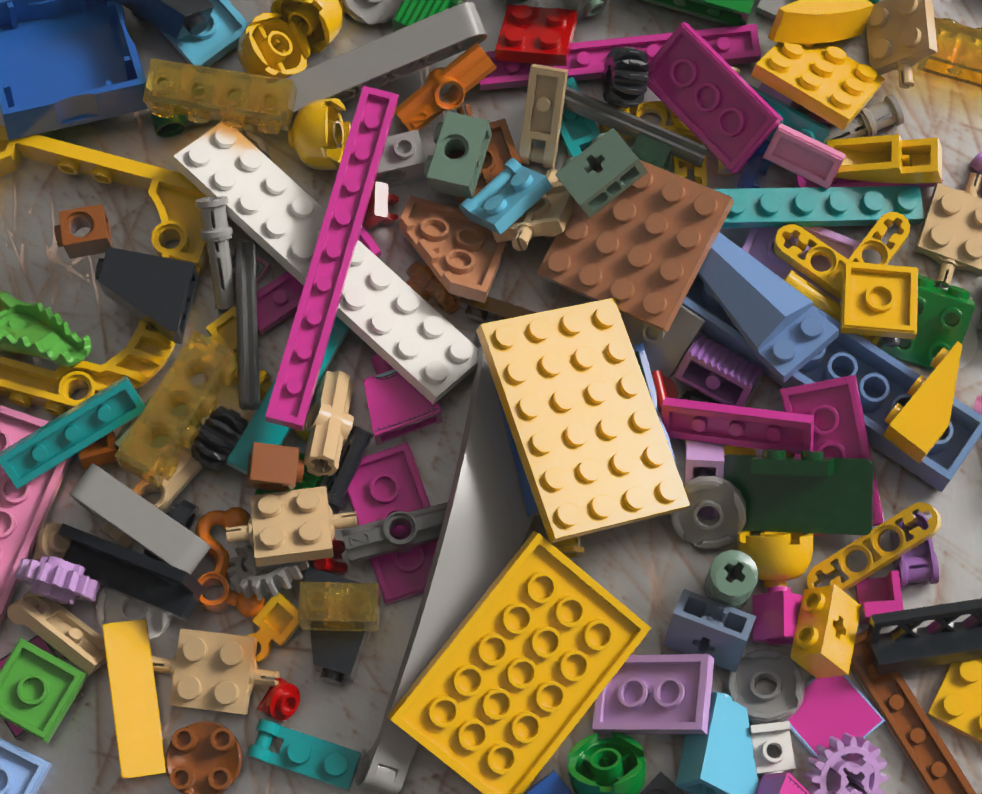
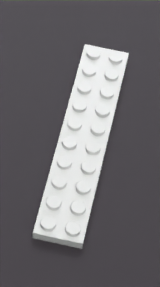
[172,119,478,405]

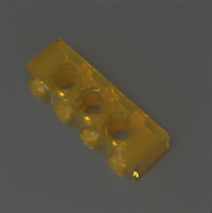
[115,330,238,488]

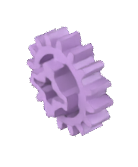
[14,556,101,605]
[803,733,889,794]

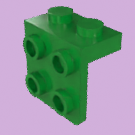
[882,275,976,370]

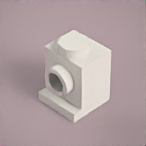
[750,721,796,777]

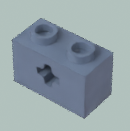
[663,589,756,673]

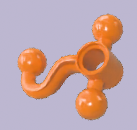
[195,507,266,617]

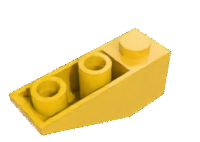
[883,341,962,464]

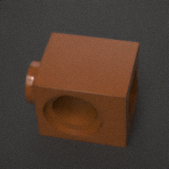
[54,204,113,259]
[245,442,304,492]

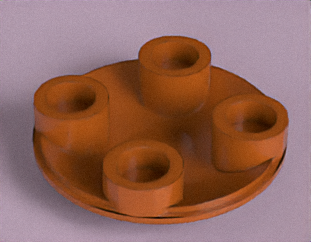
[165,721,242,794]

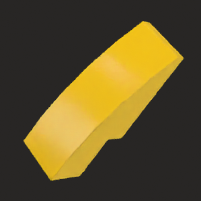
[768,0,874,44]
[827,134,942,184]

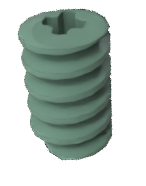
[704,550,758,610]

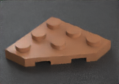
[399,195,509,303]

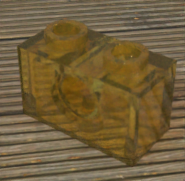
[298,582,381,632]

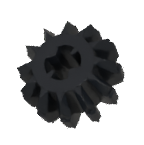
[601,46,650,109]
[191,406,248,472]

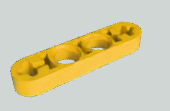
[807,502,941,592]

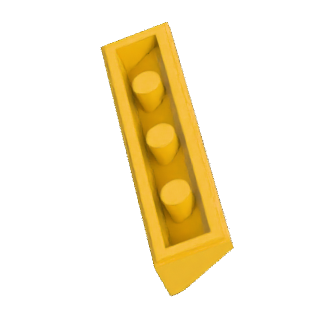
[102,619,166,779]

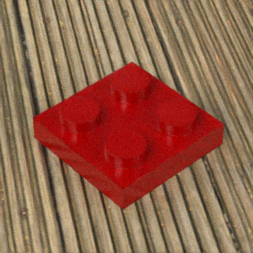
[495,5,577,66]

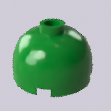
[567,732,647,794]

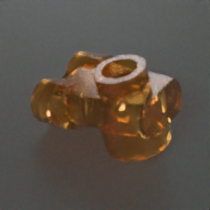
[405,261,460,315]

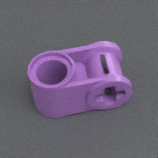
[890,513,939,588]

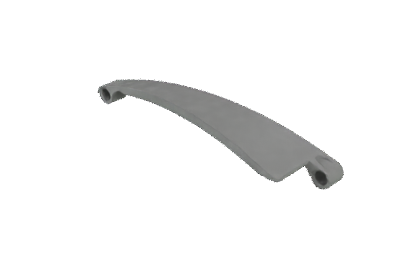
[355,322,534,794]

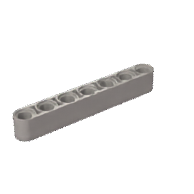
[248,2,487,133]

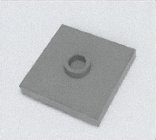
[621,304,706,378]

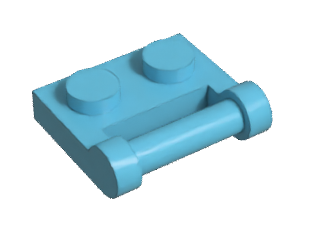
[459,158,553,235]

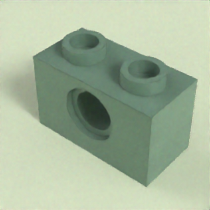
[424,111,492,199]

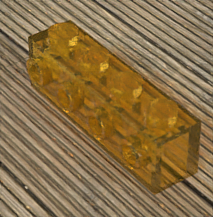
[143,58,297,134]

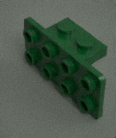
[723,449,874,535]

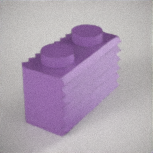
[674,334,763,407]

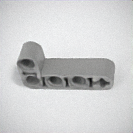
[69,463,211,575]

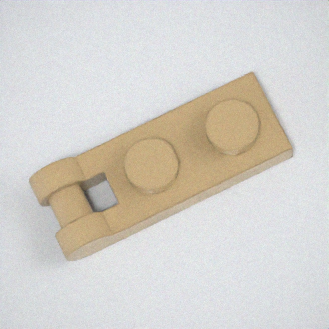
[519,64,568,169]
[7,591,107,676]

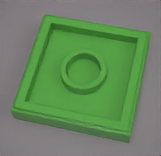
[0,637,88,744]

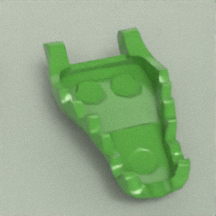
[0,291,91,368]

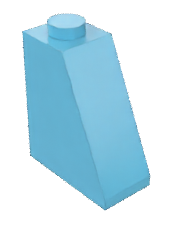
[675,692,759,794]

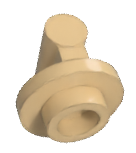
[33,523,70,562]

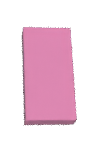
[763,123,846,189]

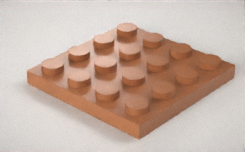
[537,160,734,333]

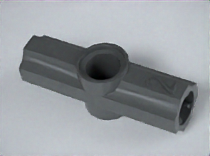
[341,502,448,564]

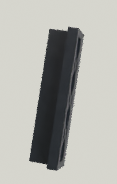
[58,523,205,622]
[865,598,982,675]

